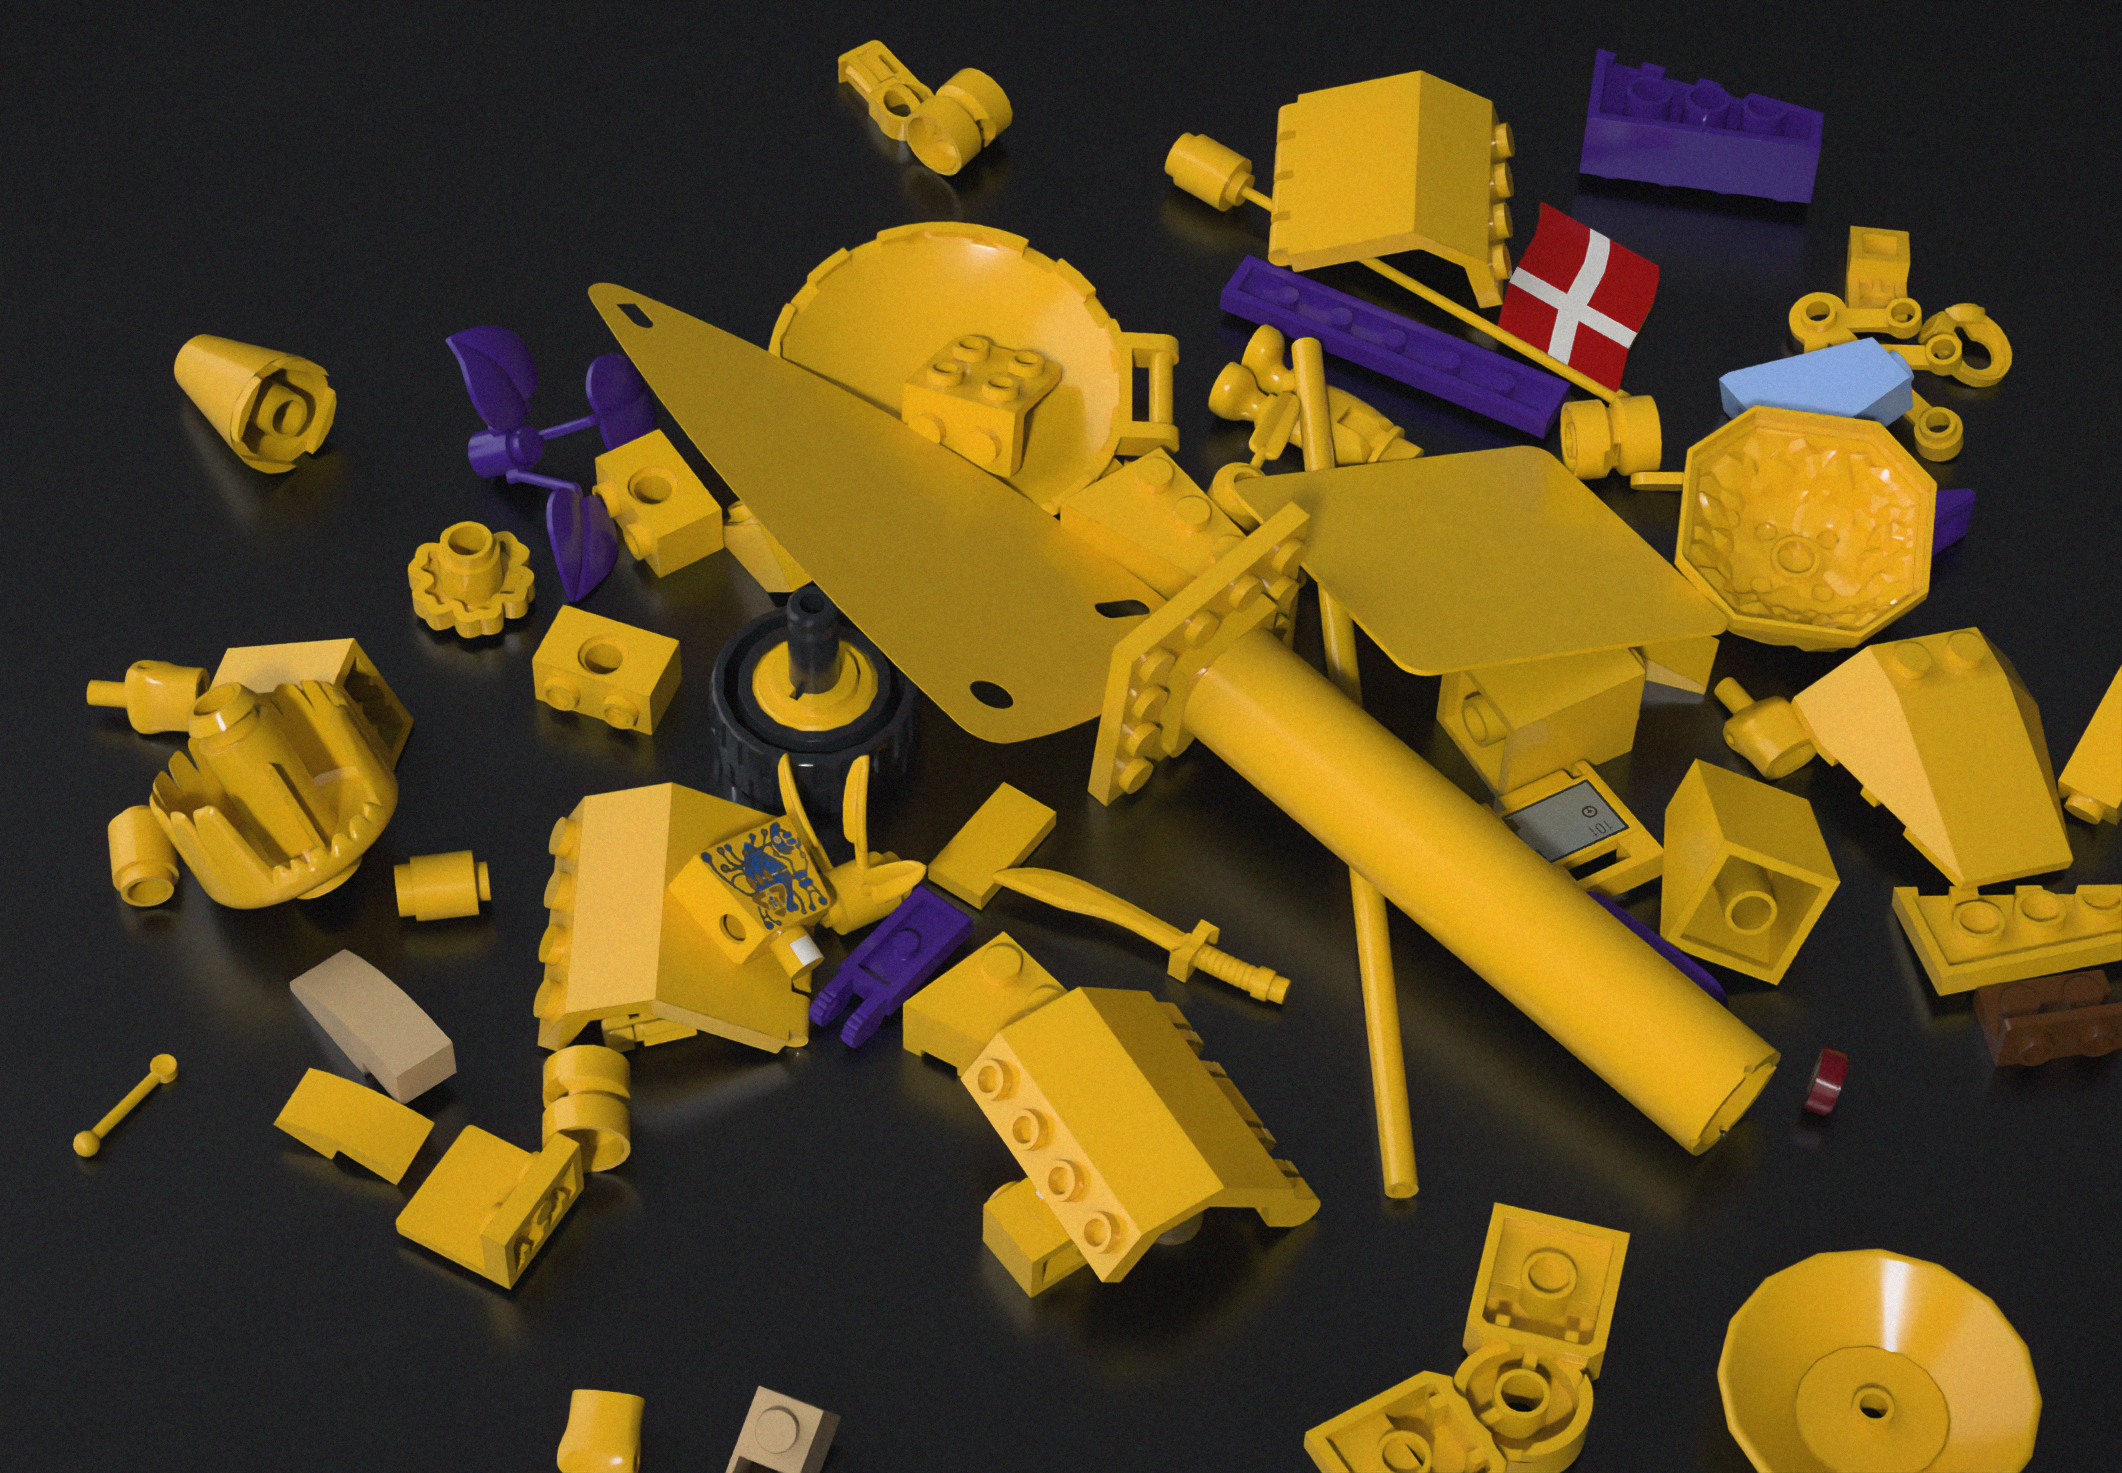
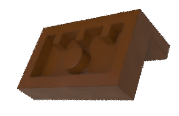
[1972,969,2122,1067]

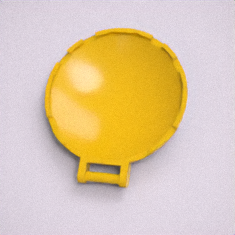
[768,222,1179,516]

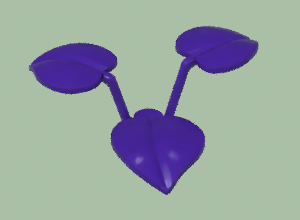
[445,326,656,603]

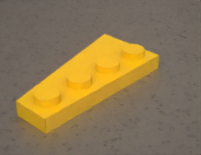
[1892,884,2122,996]

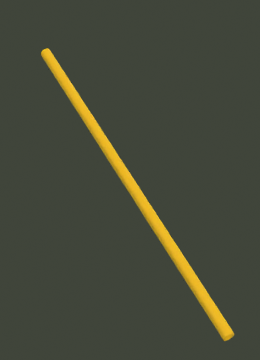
[1291,337,1419,1198]

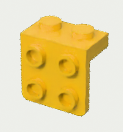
[901,336,1062,478]

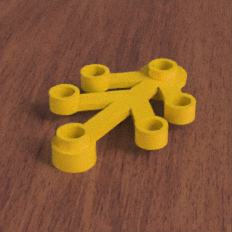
[1789,292,1964,462]

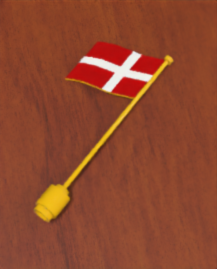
[1165,132,1659,407]

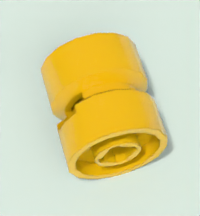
[904,68,1013,176]
[1560,395,1662,480]
[542,1045,631,1173]

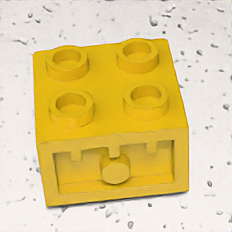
[396,1125,584,1290]

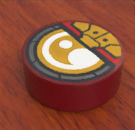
[1802,1045,1850,1116]

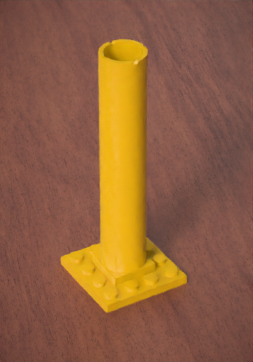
[1088,501,1781,1156]

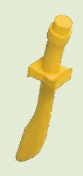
[992,867,1291,1005]

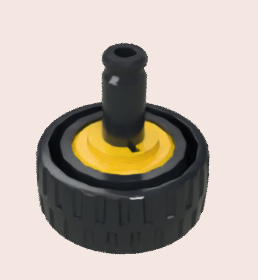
[708,586,922,815]

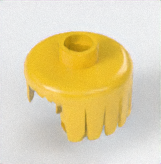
[149,680,398,909]

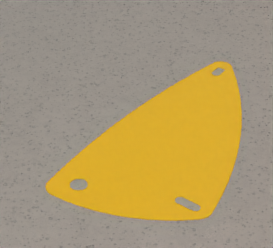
[588,283,1168,743]

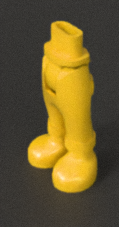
[1208,324,1424,468]

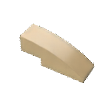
[289,949,457,1105]

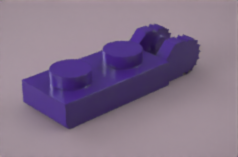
[808,885,973,1049]

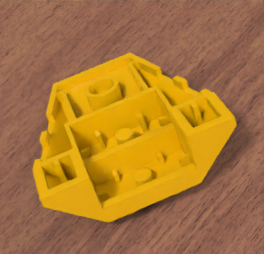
[1790,627,2073,890]

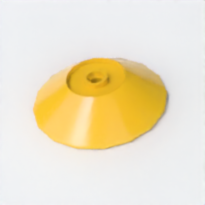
[1717,1248,2043,1473]

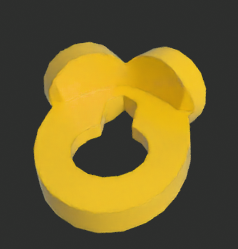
[1918,303,2012,387]

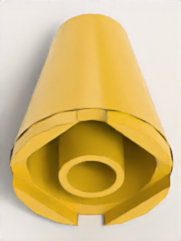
[174,334,337,474]

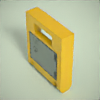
[1481,760,1664,899]

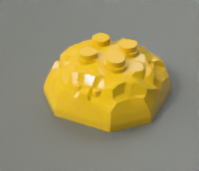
[1674,405,1937,652]

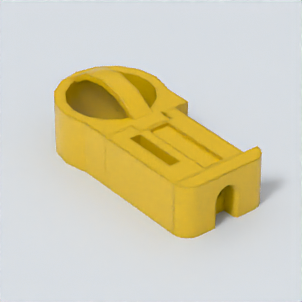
[838,40,934,141]

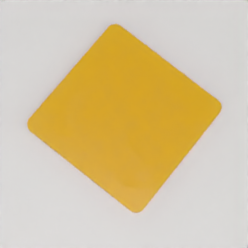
[1233,446,1728,676]

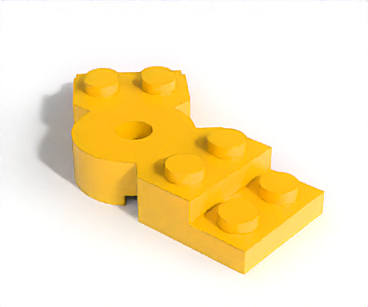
[1304,1202,1630,1473]

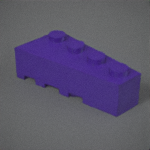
[1579,48,1824,204]

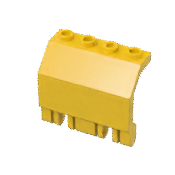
[960,986,1321,1283]

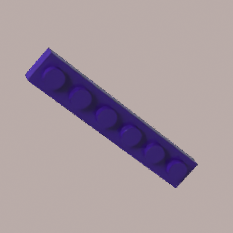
[1220,254,1571,439]

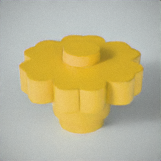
[408,521,536,638]

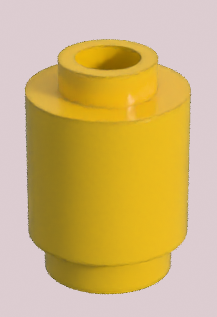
[108,805,179,907]
[394,850,491,922]

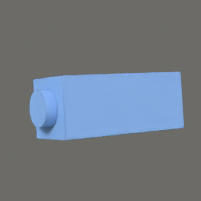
[1719,337,1914,427]

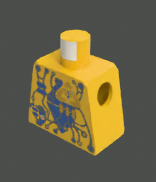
[668,814,831,980]

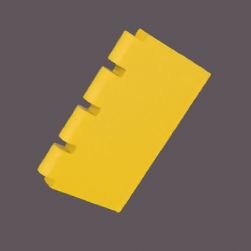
[1268,70,1515,308]
[533,782,818,1054]

